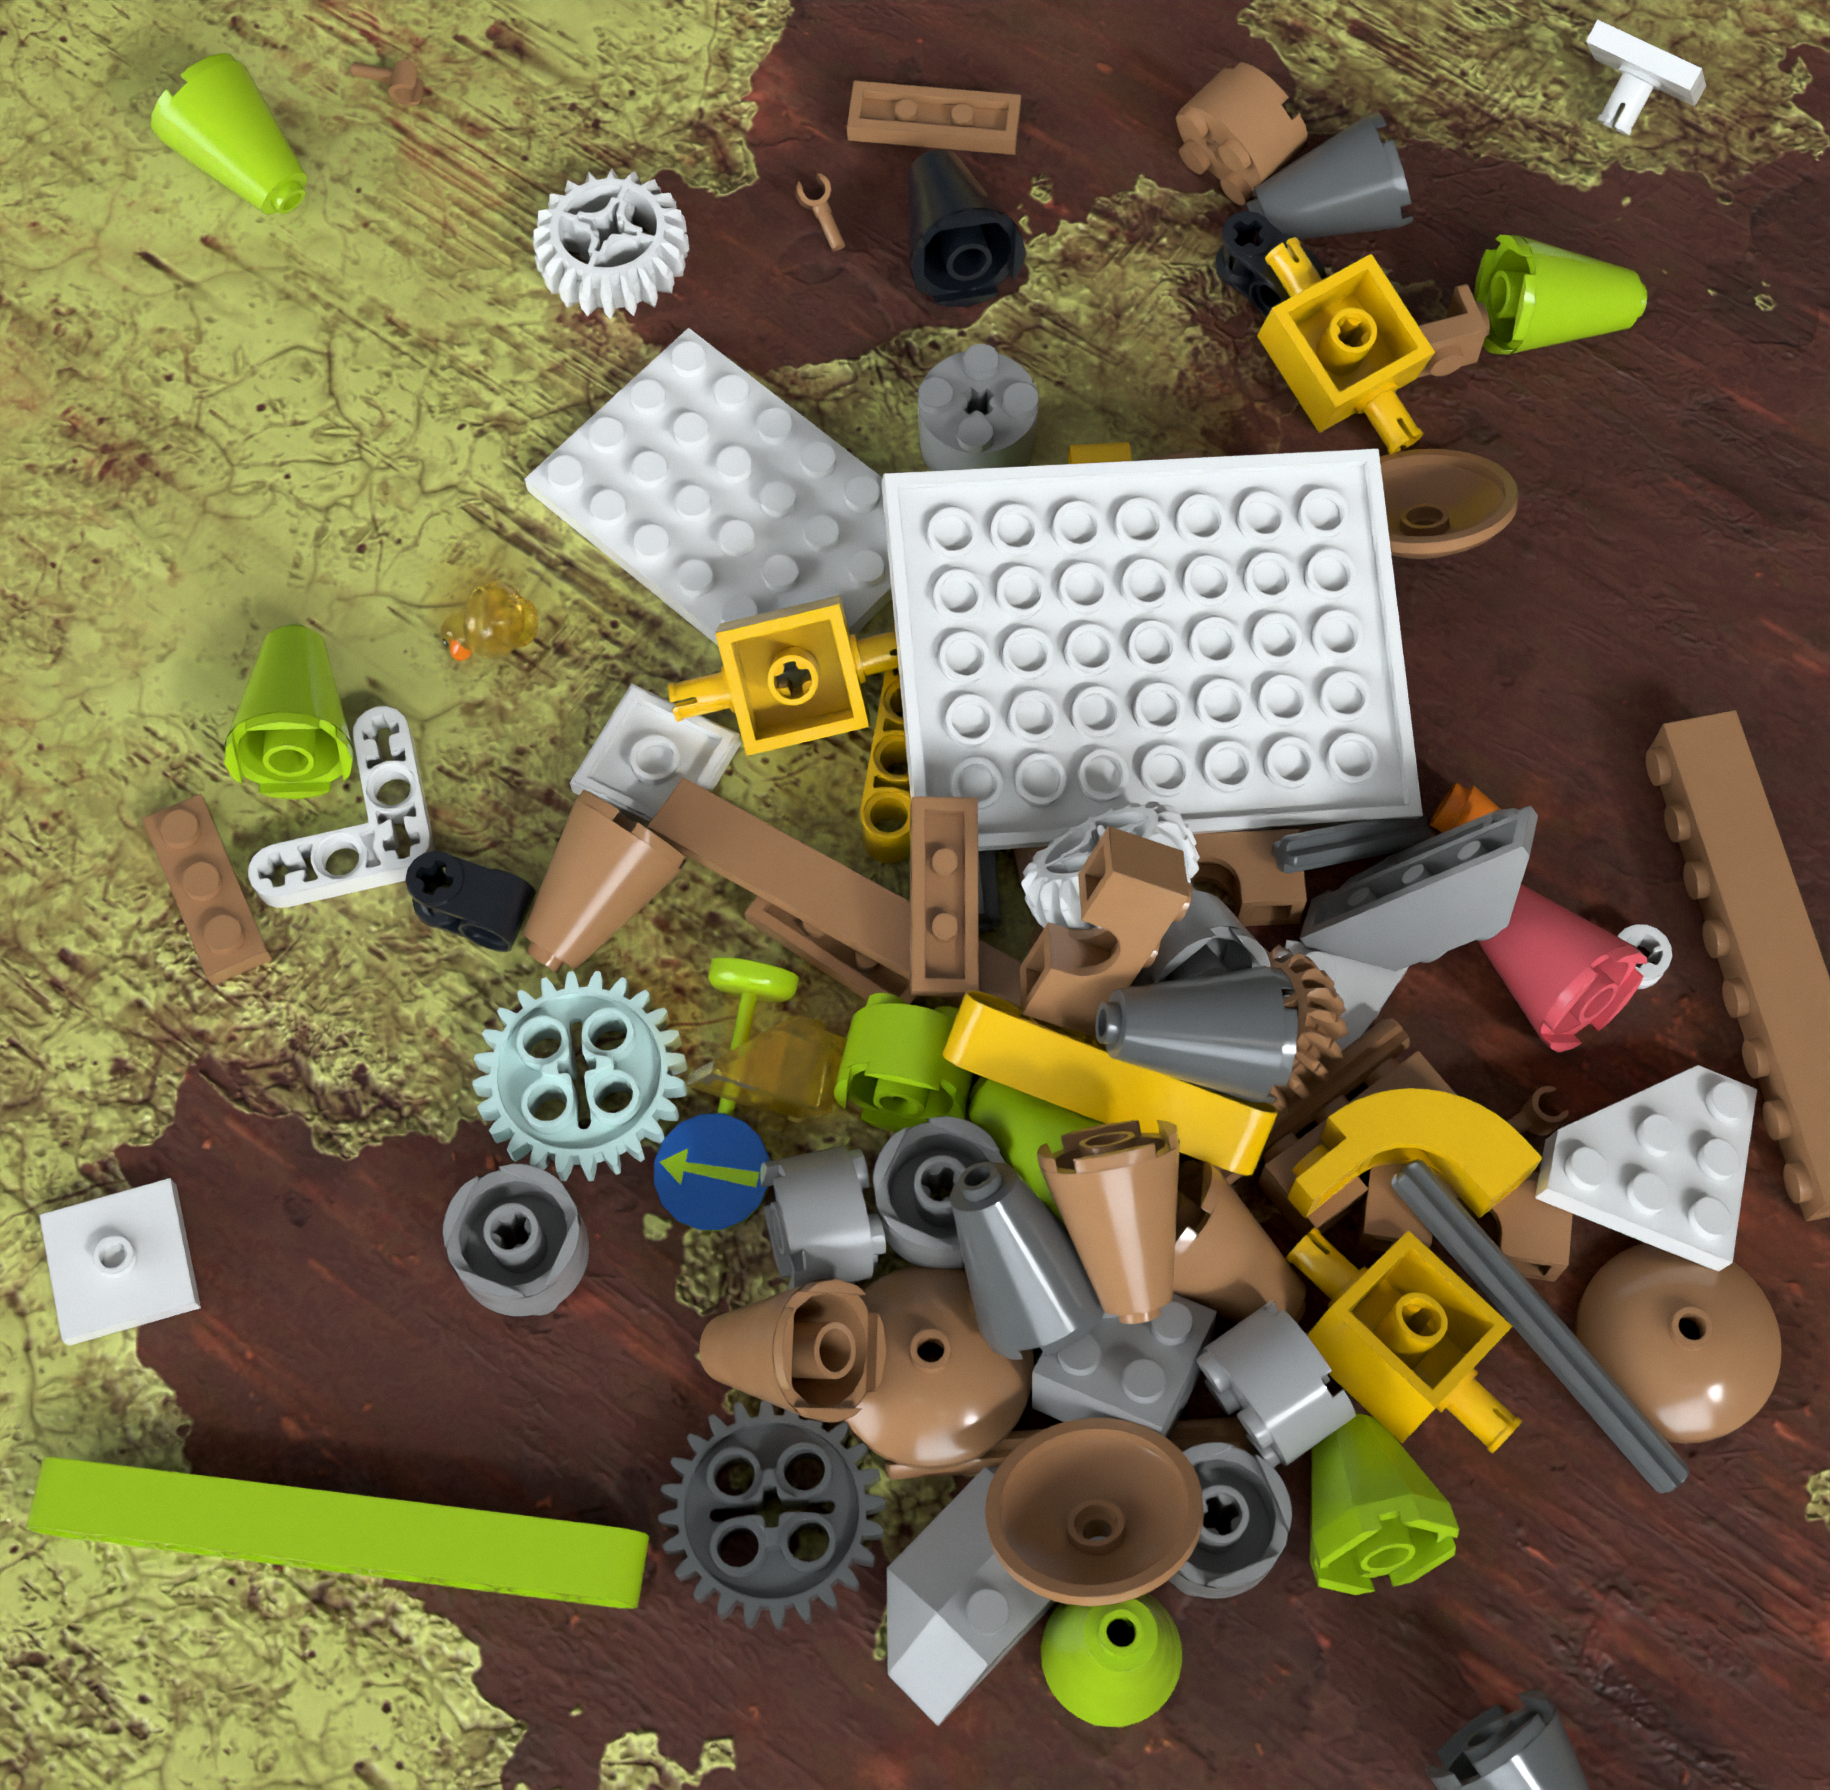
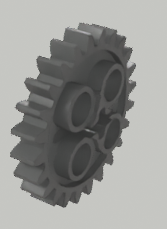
[658,1400,886,1630]

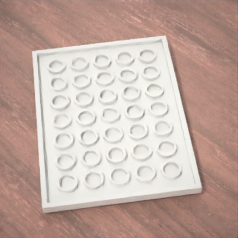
[882,449,1423,851]

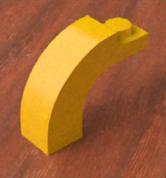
[1287,1088,1542,1218]

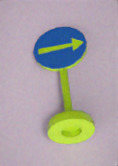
[654,957,799,1231]

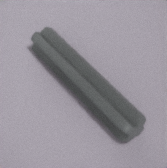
[1271,813,1432,874]

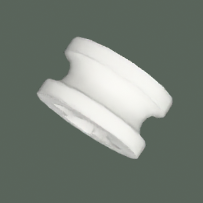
[1617,925,1672,989]

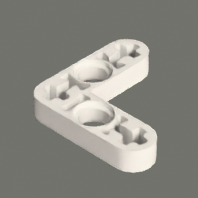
[248,706,435,908]

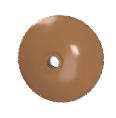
[1380,449,1518,559]
[1574,1243,1782,1443]
[843,1266,1034,1469]
[985,1418,1204,1606]

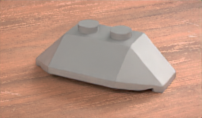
[1300,806,1538,971]
[887,1467,1106,1727]

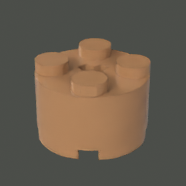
[1176,62,1308,205]

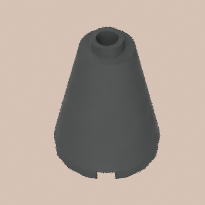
[1246,112,1413,240]
[1096,966,1298,1103]
[950,1162,1105,1359]
[1425,1689,1590,1790]

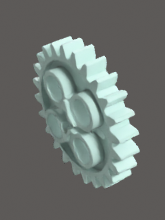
[472,971,688,1181]

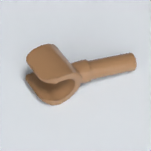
[351,59,425,106]
[795,173,845,251]
[1506,1086,1569,1136]

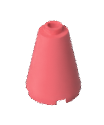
[1477,884,1647,1052]

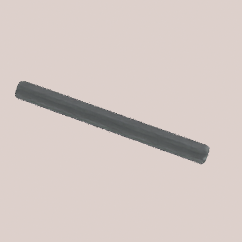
[1391,1159,1690,1493]

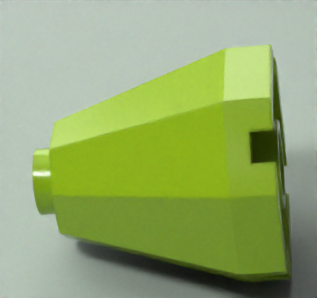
[1310,1411,1459,1595]

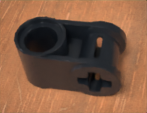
[1215,211,1327,317]
[405,851,536,952]

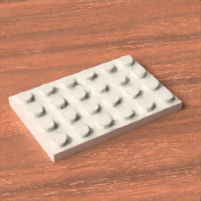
[524,328,892,687]

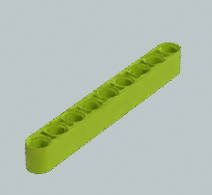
[26,1457,649,1609]

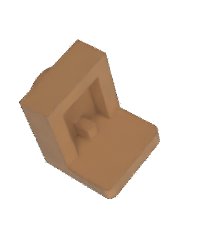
[1417,284,1490,378]

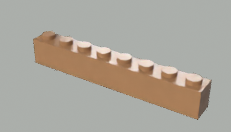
[1646,710,1830,1222]

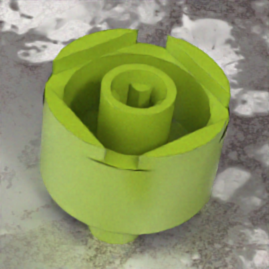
[834,993,974,1133]

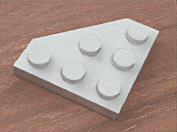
[1535,1065,1757,1271]

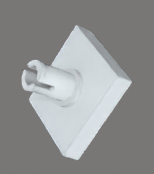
[1586,20,1706,136]

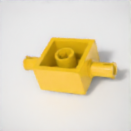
[1257,237,1435,455]
[667,595,899,756]
[1285,1227,1523,1454]

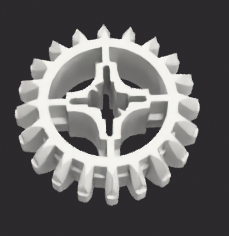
[532,168,689,320]
[1021,802,1200,930]

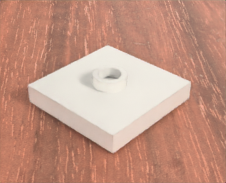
[570,683,741,828]
[39,1178,201,1346]

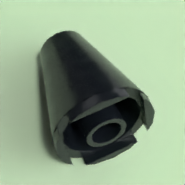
[907,149,1026,307]

